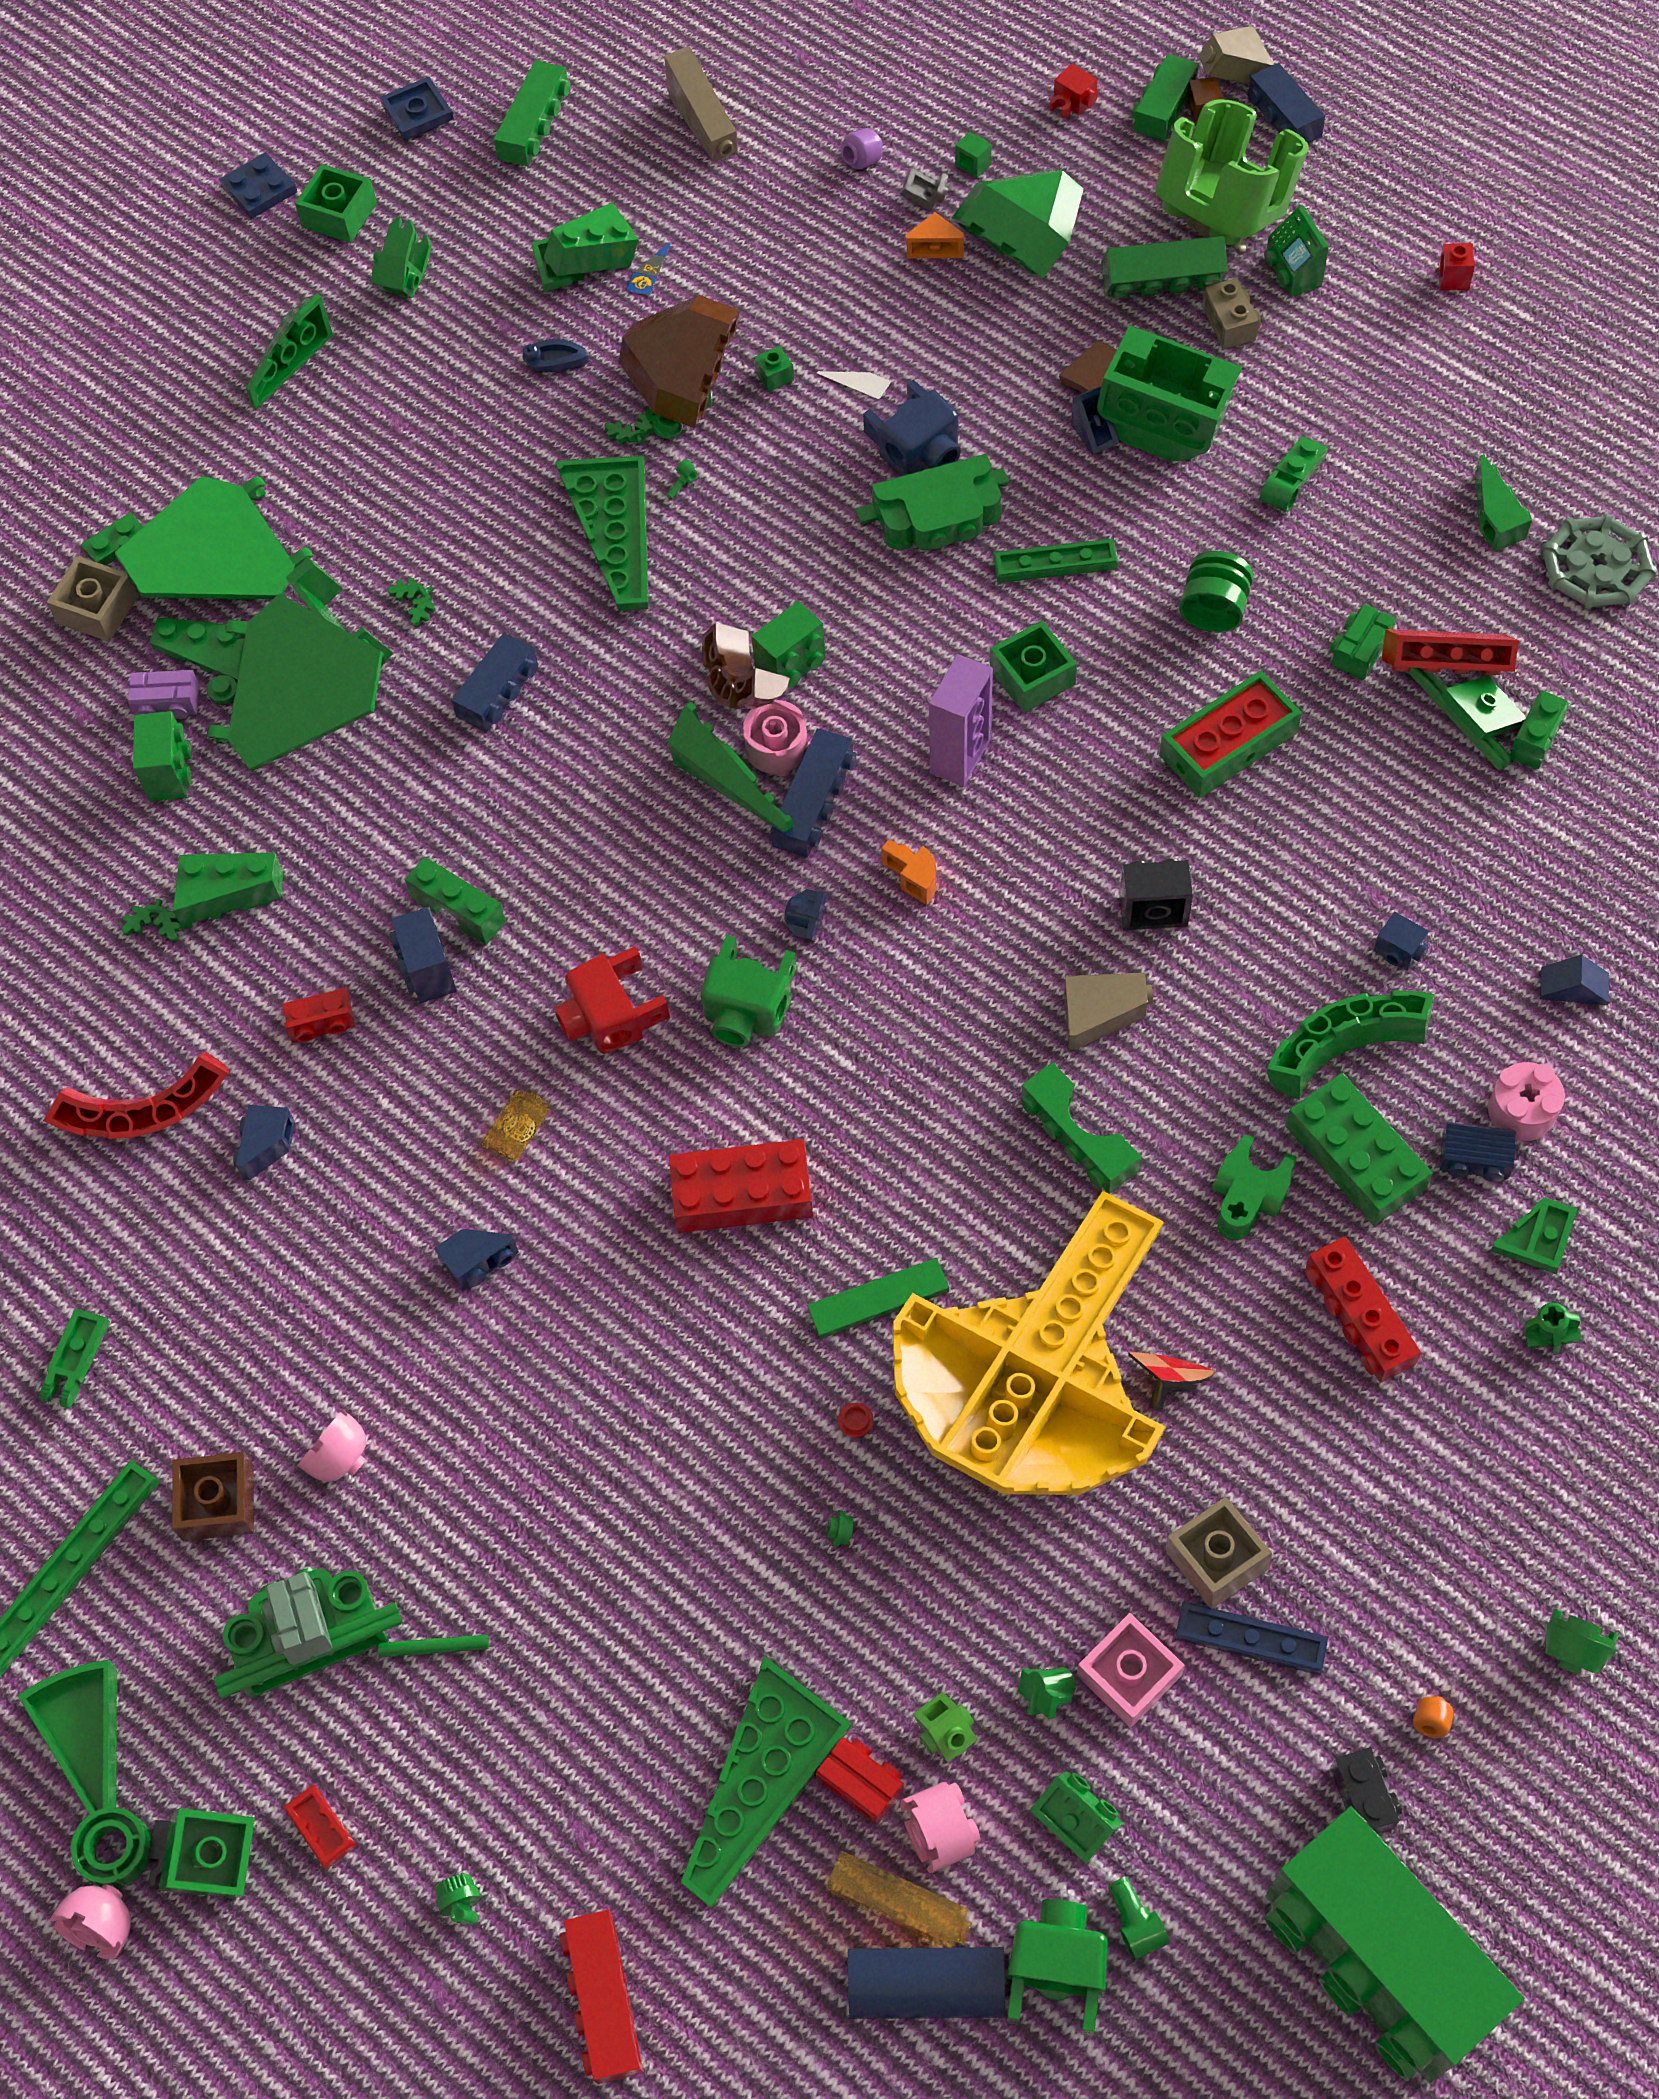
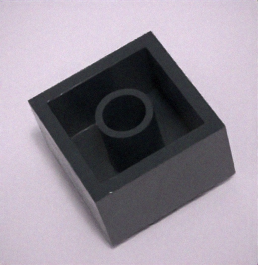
[1119,859,1193,931]

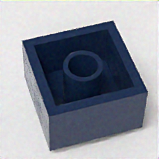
[389,907,457,1004]

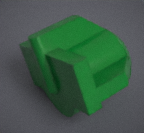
[1523,1303,1582,1355]
[1018,1667,1076,1719]

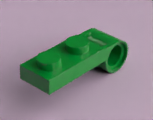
[1259,436,1328,513]

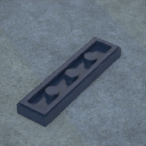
[1175,1601,1329,1675]

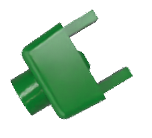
[700,934,797,1047]
[1006,1899,1108,2037]

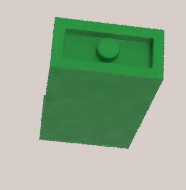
[286,557,394,667]

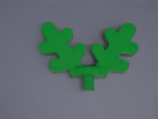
[604,408,657,444]
[387,578,435,627]
[121,899,182,943]

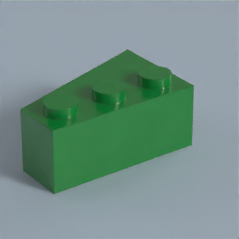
[544,202,639,276]
[173,852,283,929]

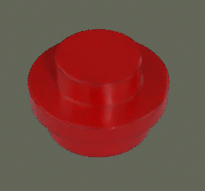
[838,1403,874,1438]

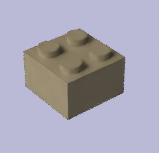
[47,556,139,642]
[1166,1497,1272,1610]

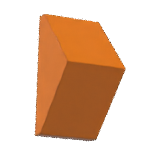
[906,212,964,259]

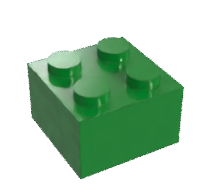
[295,163,377,243]
[751,601,826,688]
[990,620,1077,713]
[133,711,192,802]
[159,1808,255,1899]

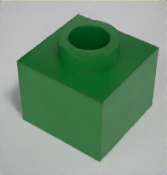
[955,131,992,178]
[754,345,794,392]

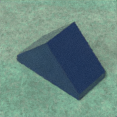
[1071,386,1120,454]
[1540,954,1609,1005]

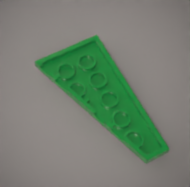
[555,455,649,611]
[150,617,245,683]
[681,1656,852,1909]

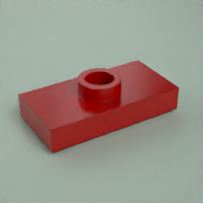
[283,1784,357,1870]

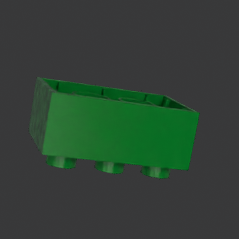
[1264,1806,1526,2084]

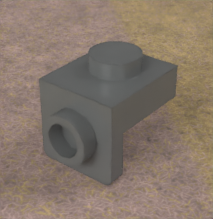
[900,168,948,211]

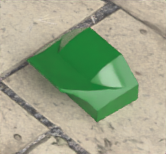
[531,238,585,292]

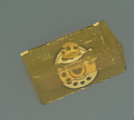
[481,1090,550,1161]

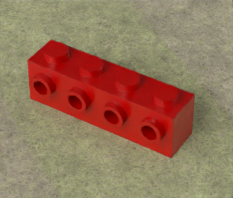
[1381,629,1519,675]
[1305,1236,1422,1383]
[559,1909,644,2085]

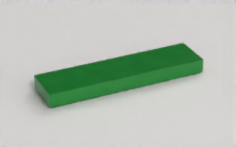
[993,538,1118,583]
[807,1257,950,1339]

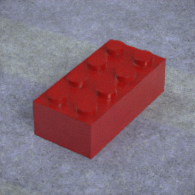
[669,1139,813,1233]

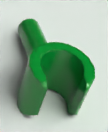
[666,459,697,500]

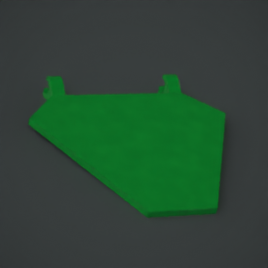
[115,476,313,599]
[207,593,383,771]

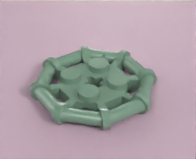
[1540,513,1657,610]

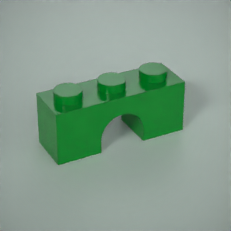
[404,856,506,945]

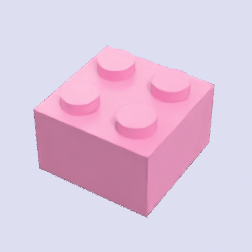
[1077,1613,1185,1728]

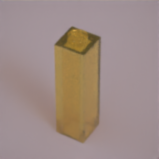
[826,1851,973,1948]

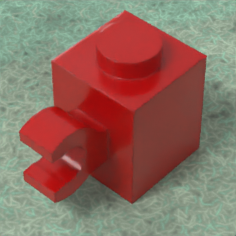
[1050,63,1098,119]

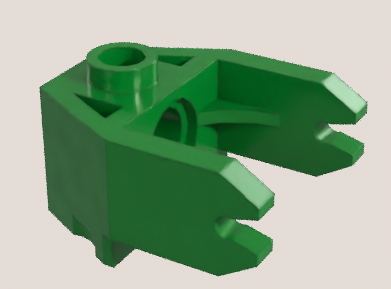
[371,217,432,298]

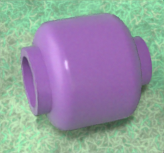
[841,128,883,169]

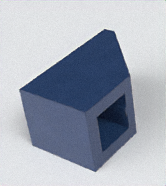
[233,1105,295,1180]
[434,1229,519,1291]

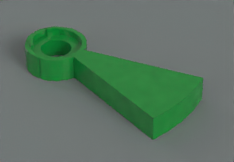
[17,1659,152,1889]

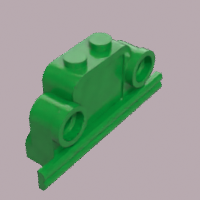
[855,453,1009,550]
[214,1567,403,1699]

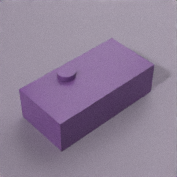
[926,654,993,787]

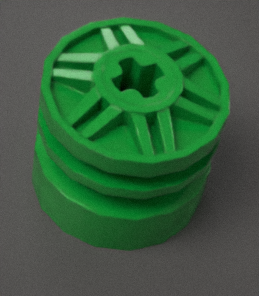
[1179,551,1254,633]

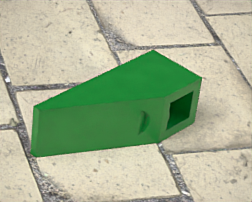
[1475,454,1532,552]

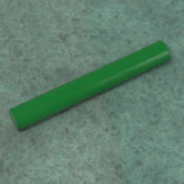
[378,1634,490,1658]

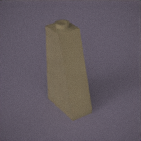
[664,46,738,162]

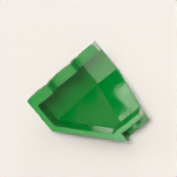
[951,169,1084,279]

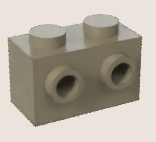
[1202,278,1261,350]

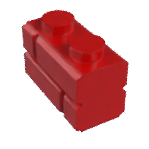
[816,1737,904,1825]

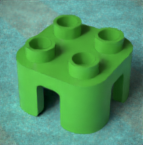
[1155,99,1309,245]

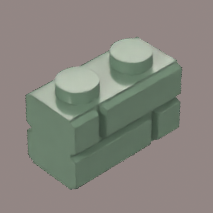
[262,1572,333,1665]

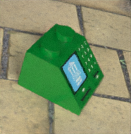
[1264,205,1329,297]

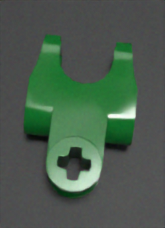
[1212,1134,1297,1241]

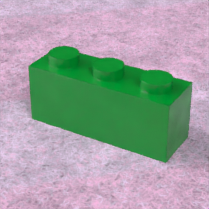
[1131,54,1199,142]

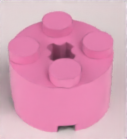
[743,700,808,777]
[1488,1062,1565,1141]
[900,1782,981,1873]

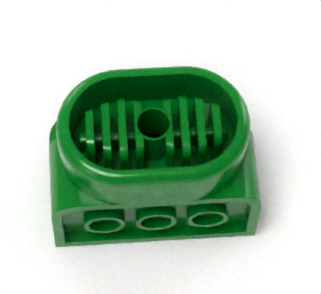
[1097,325,1242,461]

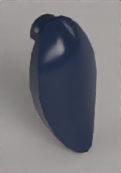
[522,339,589,372]

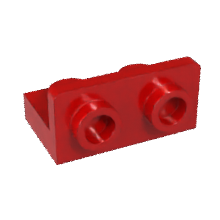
[282,988,356,1043]

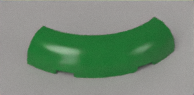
[1267,990,1434,1100]

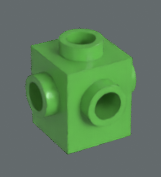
[913,1692,977,1762]

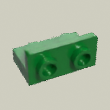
[1030,1771,1123,1864]

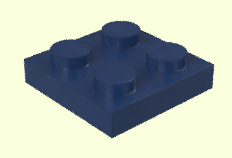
[380,76,454,141]
[219,152,298,219]

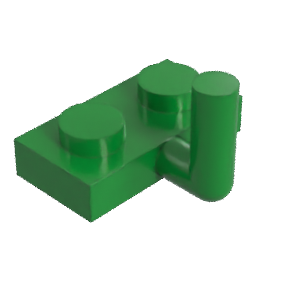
[81,512,143,566]

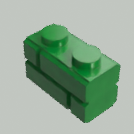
[1330,604,1396,680]
[1510,691,1570,769]

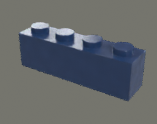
[770,728,857,858]

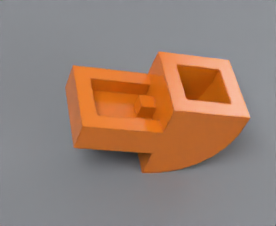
[881,839,937,905]

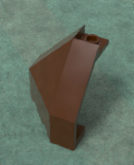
[618,295,740,428]

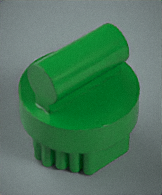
[434,1873,481,1926]

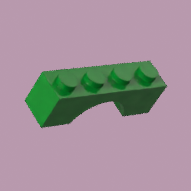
[1021,1062,1142,1194]

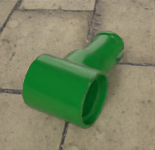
[1108,1877,1170,1960]

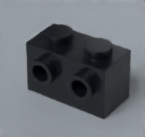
[1330,1747,1402,1835]

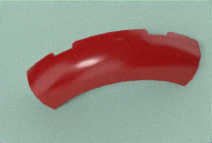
[43,1052,229,1139]

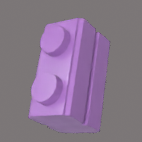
[128,670,200,719]

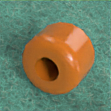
[1413,1696,1454,1739]

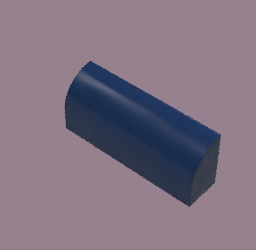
[848,1947,1005,2019]

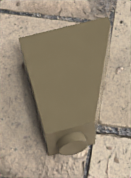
[1198,26,1274,85]
[1064,973,1153,1050]

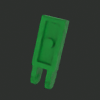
[39,1308,110,1409]

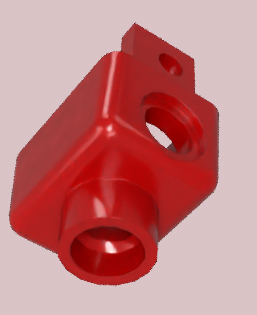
[553,946,670,1054]

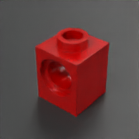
[1438,243,1475,290]

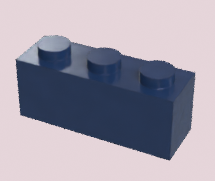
[1247,62,1325,143]
[451,632,538,733]

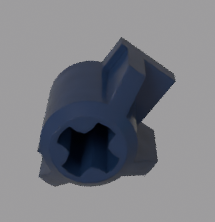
[784,889,827,942]

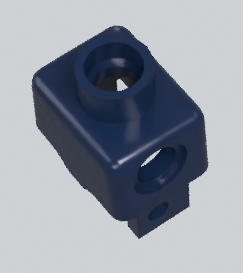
[863,379,961,476]

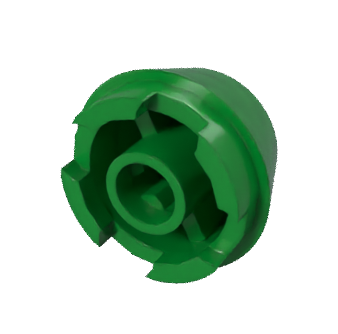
[1545,1608,1620,1675]

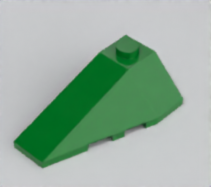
[246,294,333,410]

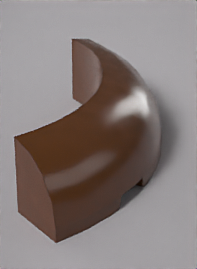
[702,622,789,709]

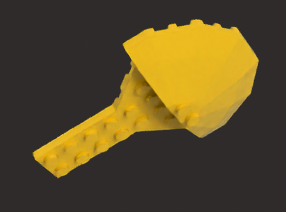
[892,1191,1165,1495]

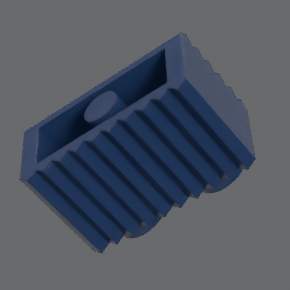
[1440,1122,1516,1182]

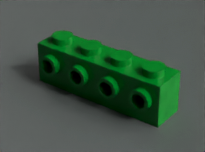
[493,60,571,167]

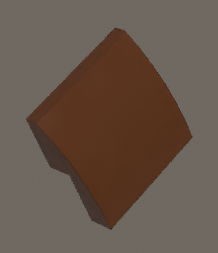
[1059,341,1117,393]

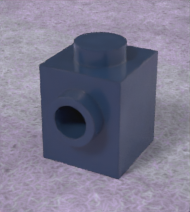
[1373,911,1429,970]

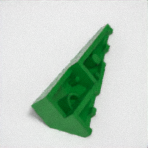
[667,702,794,833]

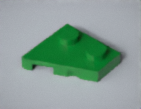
[1491,1197,1578,1274]

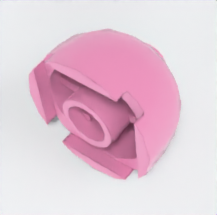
[297,1410,366,1482]
[50,1885,131,1959]

